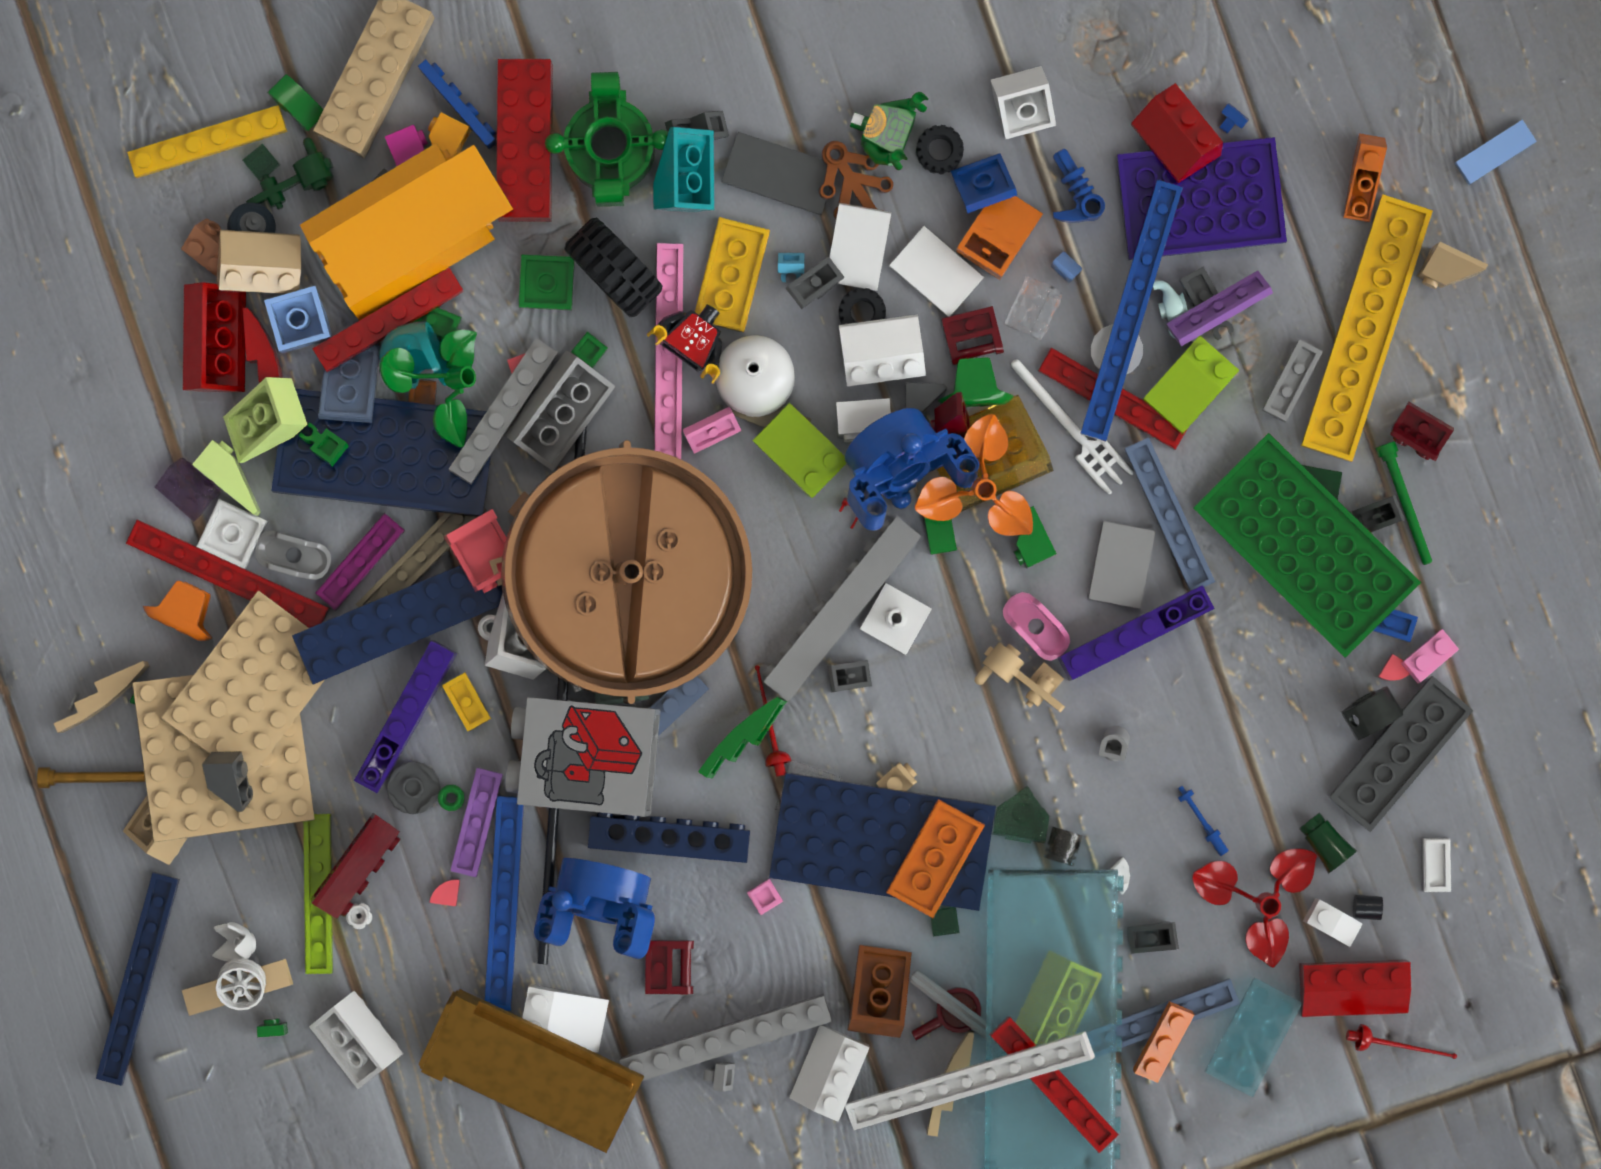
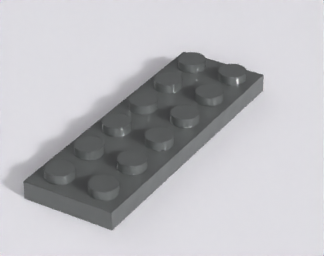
[1329,676,1473,832]

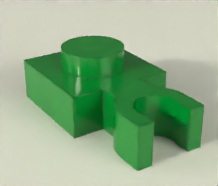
[299,422,349,467]

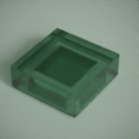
[242,143,280,182]
[930,907,960,937]

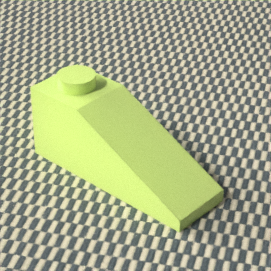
[192,440,261,516]

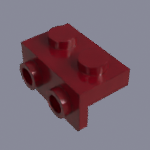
[1390,401,1454,461]

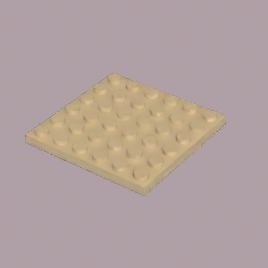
[132,675,315,843]

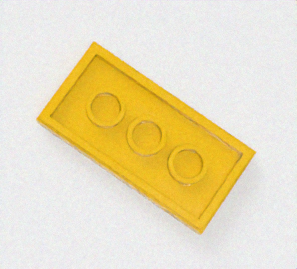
[695,217,770,333]

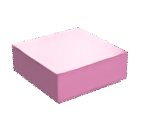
[747,878,783,915]

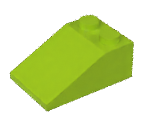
[1143,336,1239,434]
[752,403,847,498]

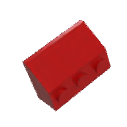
[1131,83,1223,183]

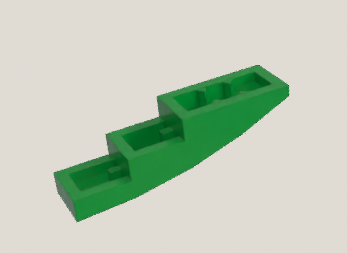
[698,697,787,779]

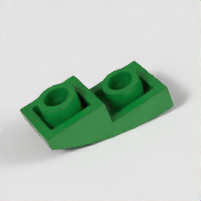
[267,74,324,131]

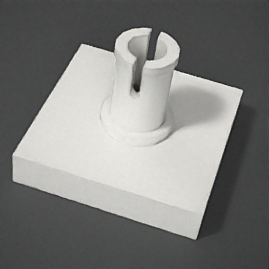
[860,583,932,655]

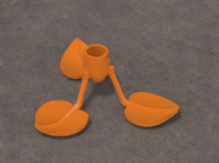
[915,414,1033,536]

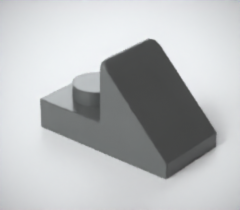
[786,256,844,309]
[1127,921,1179,954]

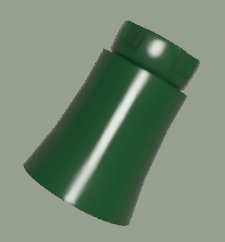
[1299,812,1357,874]

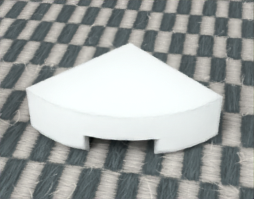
[1104,857,1130,895]

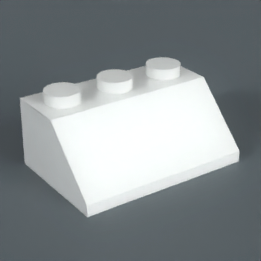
[839,314,926,387]
[309,991,403,1089]
[789,1025,870,1122]

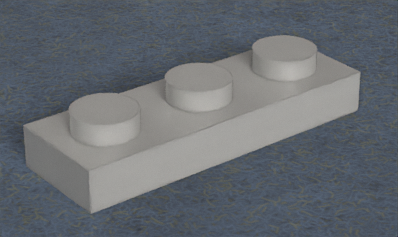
[1262,339,1323,422]

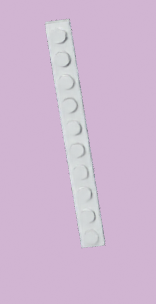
[845,1031,1095,1130]

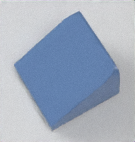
[1051,252,1082,283]

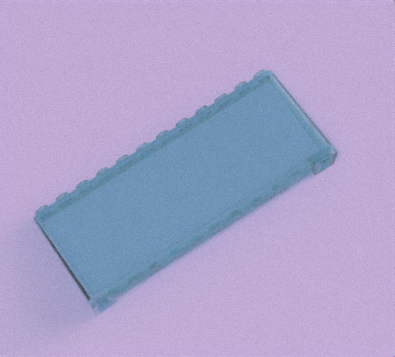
[984,867,1124,1169]

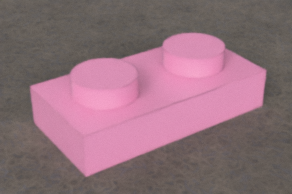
[682,406,741,454]
[1401,629,1459,684]

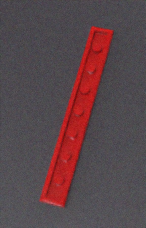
[126,520,330,628]

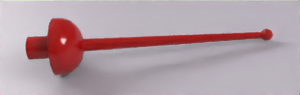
[755,665,791,777]
[1346,1024,1457,1059]

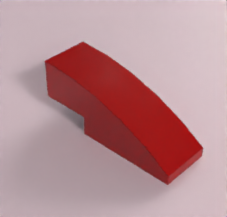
[242,308,283,383]

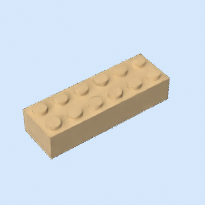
[313,0,435,159]

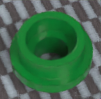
[438,785,465,811]

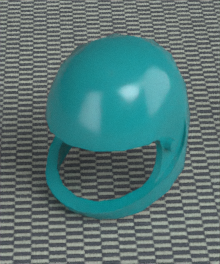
[379,321,449,389]

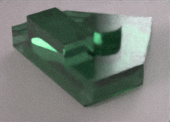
[992,786,1050,844]

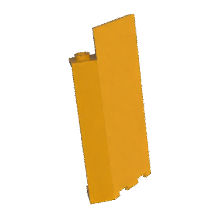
[300,143,513,321]

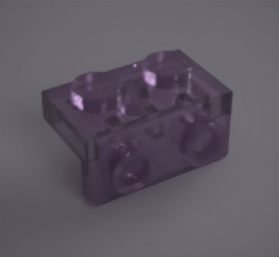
[155,458,221,522]

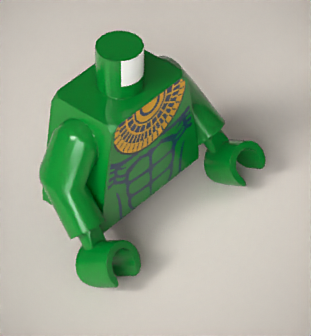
[850,92,929,170]

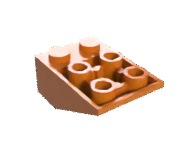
[956,196,1043,280]

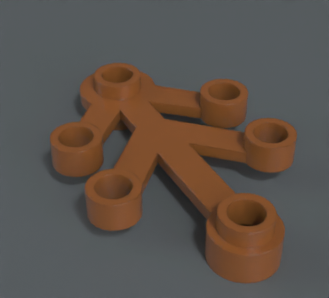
[819,141,893,219]

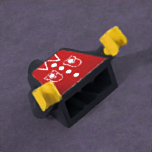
[647,304,722,384]

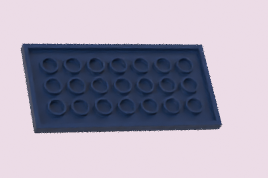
[271,389,492,517]
[769,772,996,911]

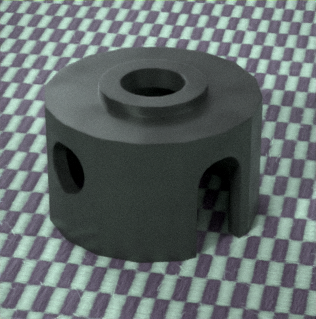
[1341,686,1404,740]

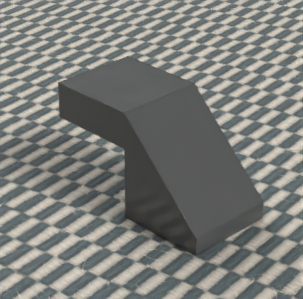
[665,111,729,140]

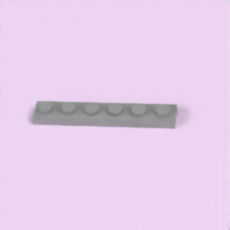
[449,338,558,485]

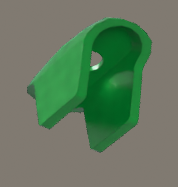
[938,357,1014,407]

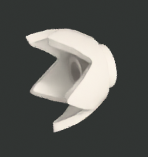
[212,922,256,962]

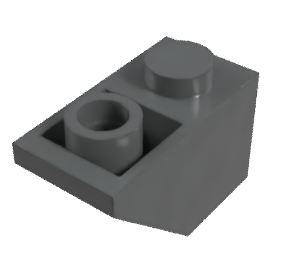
[202,751,253,812]

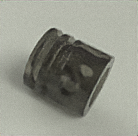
[1043,826,1083,866]

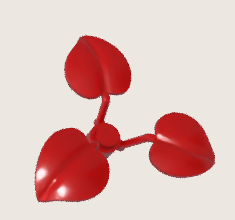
[1192,848,1317,968]

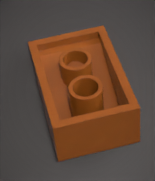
[848,945,912,1038]

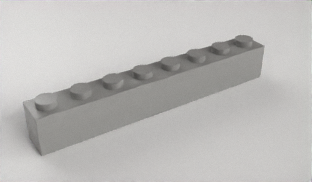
[763,517,922,702]
[620,994,832,1081]

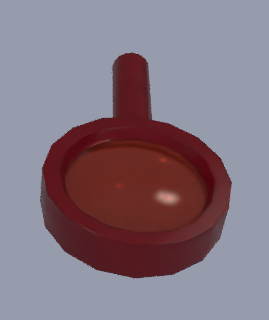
[911,987,982,1041]

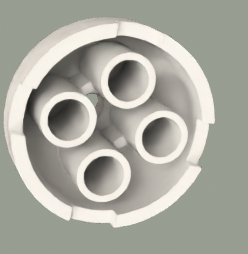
[716,335,795,417]

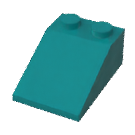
[653,127,715,212]

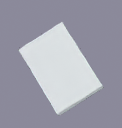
[830,203,892,291]
[889,226,984,317]

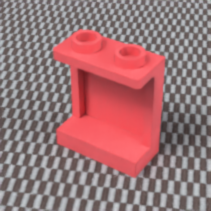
[443,509,507,593]

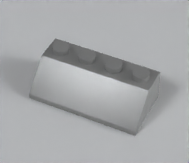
[504,350,616,471]

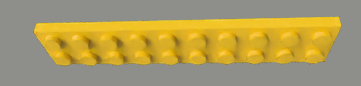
[1301,194,1433,462]

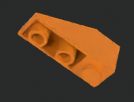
[1343,133,1387,222]

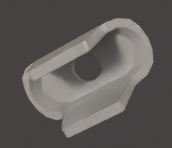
[255,530,331,580]

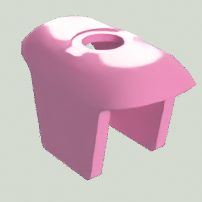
[1003,592,1070,661]

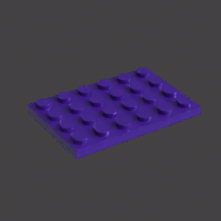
[1117,137,1287,260]

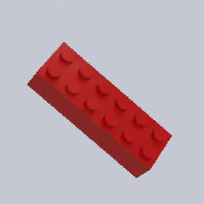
[497,59,553,222]

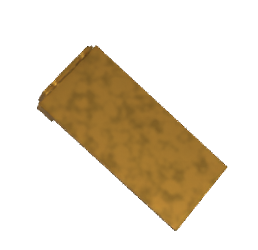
[418,989,644,1153]

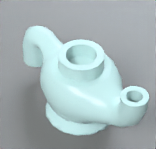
[1153,280,1188,339]

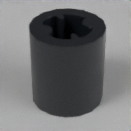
[1353,895,1383,920]

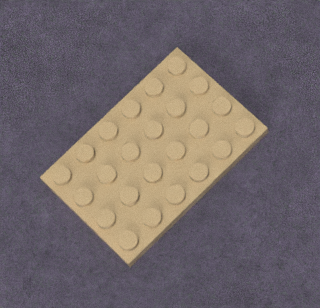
[161,591,324,782]

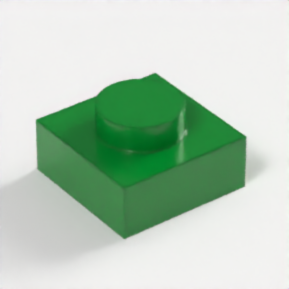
[257,1018,288,1038]

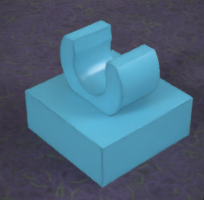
[778,253,805,282]

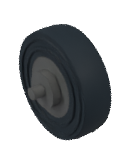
[227,203,276,233]

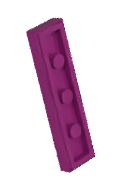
[315,513,405,611]

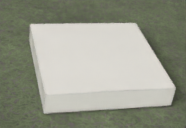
[196,499,268,569]

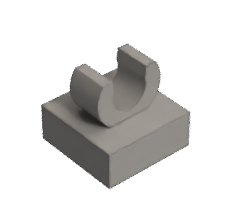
[703,1062,735,1092]

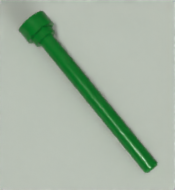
[1375,441,1432,565]

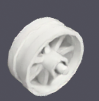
[216,958,266,1010]

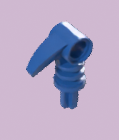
[1053,149,1105,223]

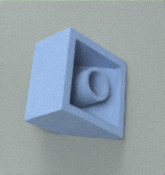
[264,286,333,353]

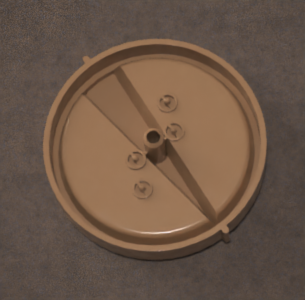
[501,440,752,704]

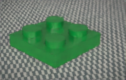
[519,254,575,311]

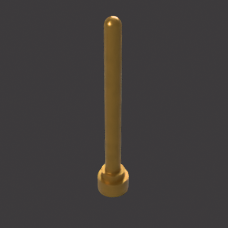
[37,767,145,788]

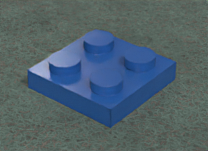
[951,153,1017,213]

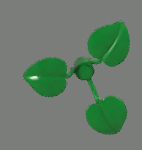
[380,330,477,447]

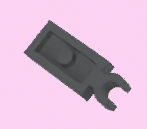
[1179,266,1234,340]

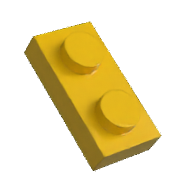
[442,672,492,732]

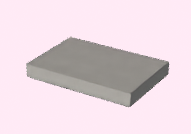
[1088,521,1156,609]

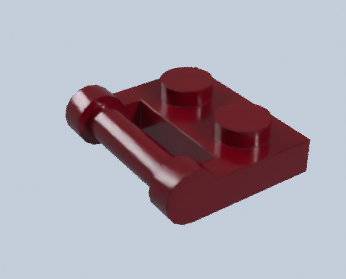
[941,306,1004,365]
[645,940,694,995]

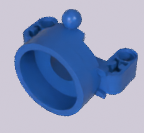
[845,408,979,531]
[534,858,655,959]

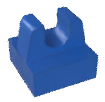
[1219,103,1249,134]

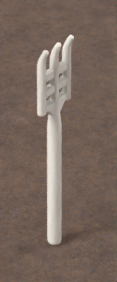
[1011,359,1134,494]

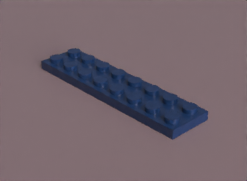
[292,565,503,685]

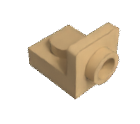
[876,762,917,791]

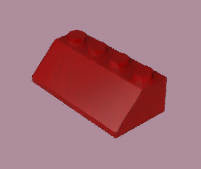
[183,282,246,392]
[1299,960,1412,1017]

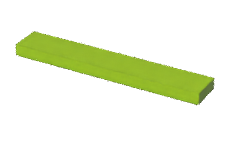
[303,814,333,974]

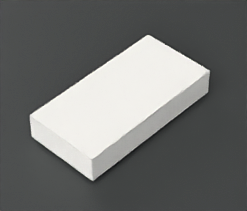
[1422,838,1451,892]

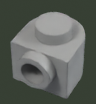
[1099,726,1130,761]

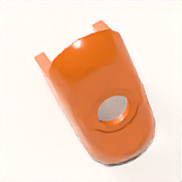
[143,581,213,641]

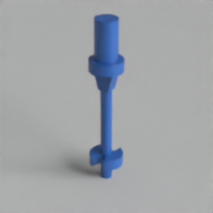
[1178,786,1229,856]

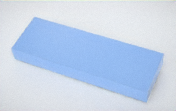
[1455,119,1537,185]

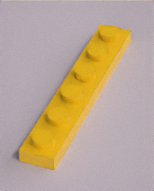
[127,105,288,178]

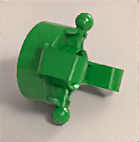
[545,72,668,207]

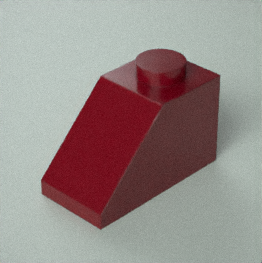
[930,392,970,438]

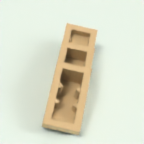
[54,661,150,733]
[181,959,293,1016]
[926,1031,974,1137]

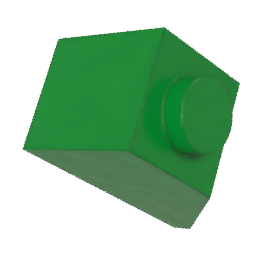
[1013,506,1057,569]

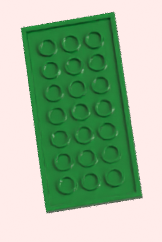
[1193,433,1422,658]

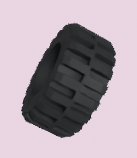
[564,217,663,317]

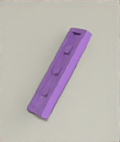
[1166,270,1273,346]
[450,768,503,877]

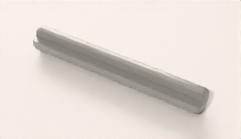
[909,970,995,1043]

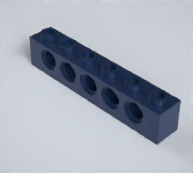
[588,812,750,863]

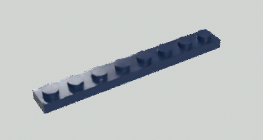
[96,872,180,1086]

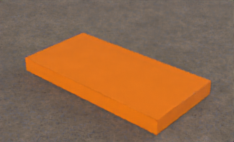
[886,799,985,918]

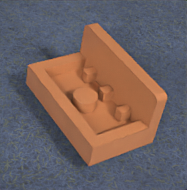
[181,218,222,276]

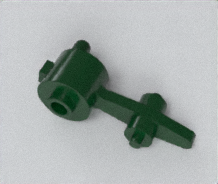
[246,138,334,210]

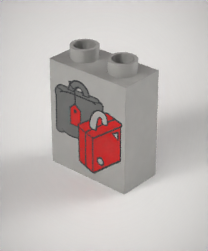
[506,697,661,817]

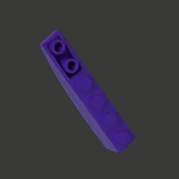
[1058,585,1215,681]
[354,640,458,793]

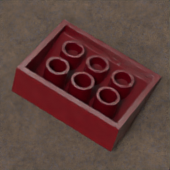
[310,813,401,919]

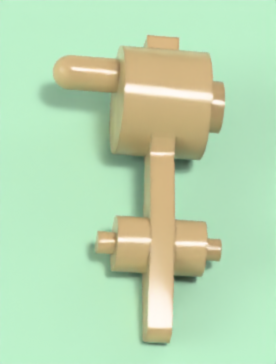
[974,642,1065,713]

